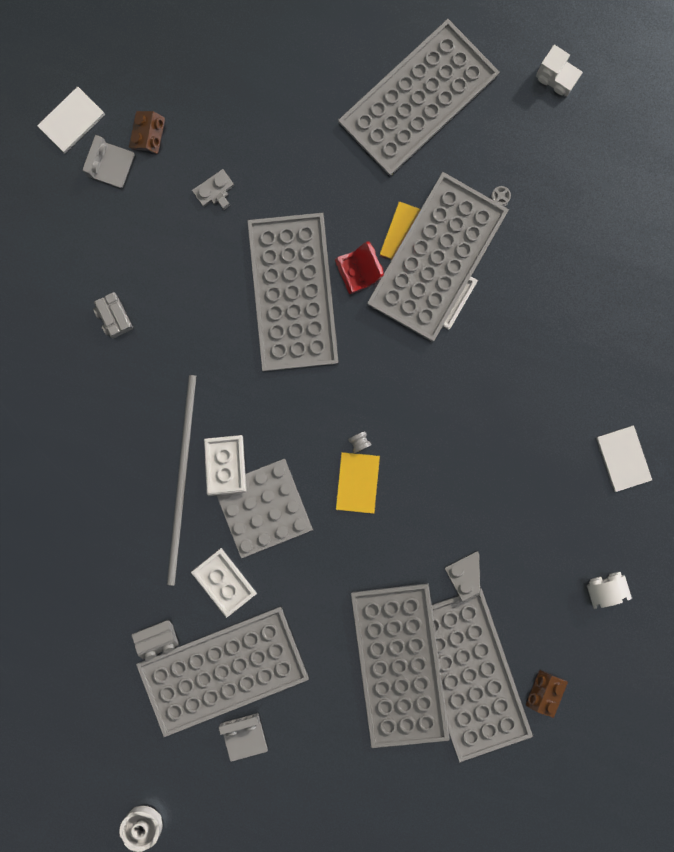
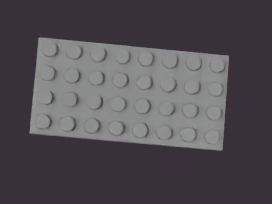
[338,19,500,176]
[367,172,509,342]
[248,213,339,372]
[351,583,450,748]
[432,588,533,762]
[136,607,309,737]

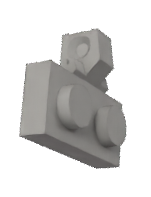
[192,169,234,210]

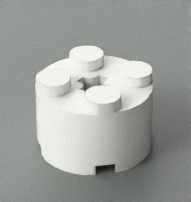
[587,572,632,609]
[119,806,162,852]

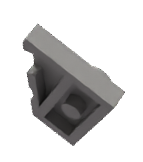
[445,551,480,603]

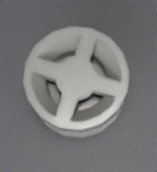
[490,186,511,207]
[348,431,371,453]

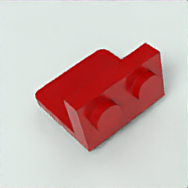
[335,241,384,294]

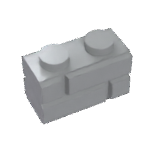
[93,292,133,338]
[132,620,179,660]

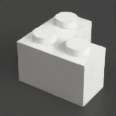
[536,45,583,96]

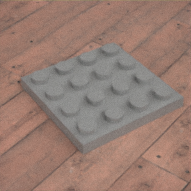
[217,459,313,558]

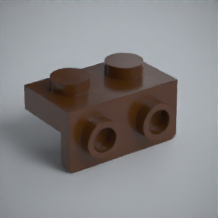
[129,111,165,154]
[526,670,568,718]

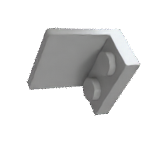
[82,135,135,188]
[219,713,268,761]

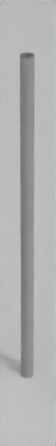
[167,375,196,585]

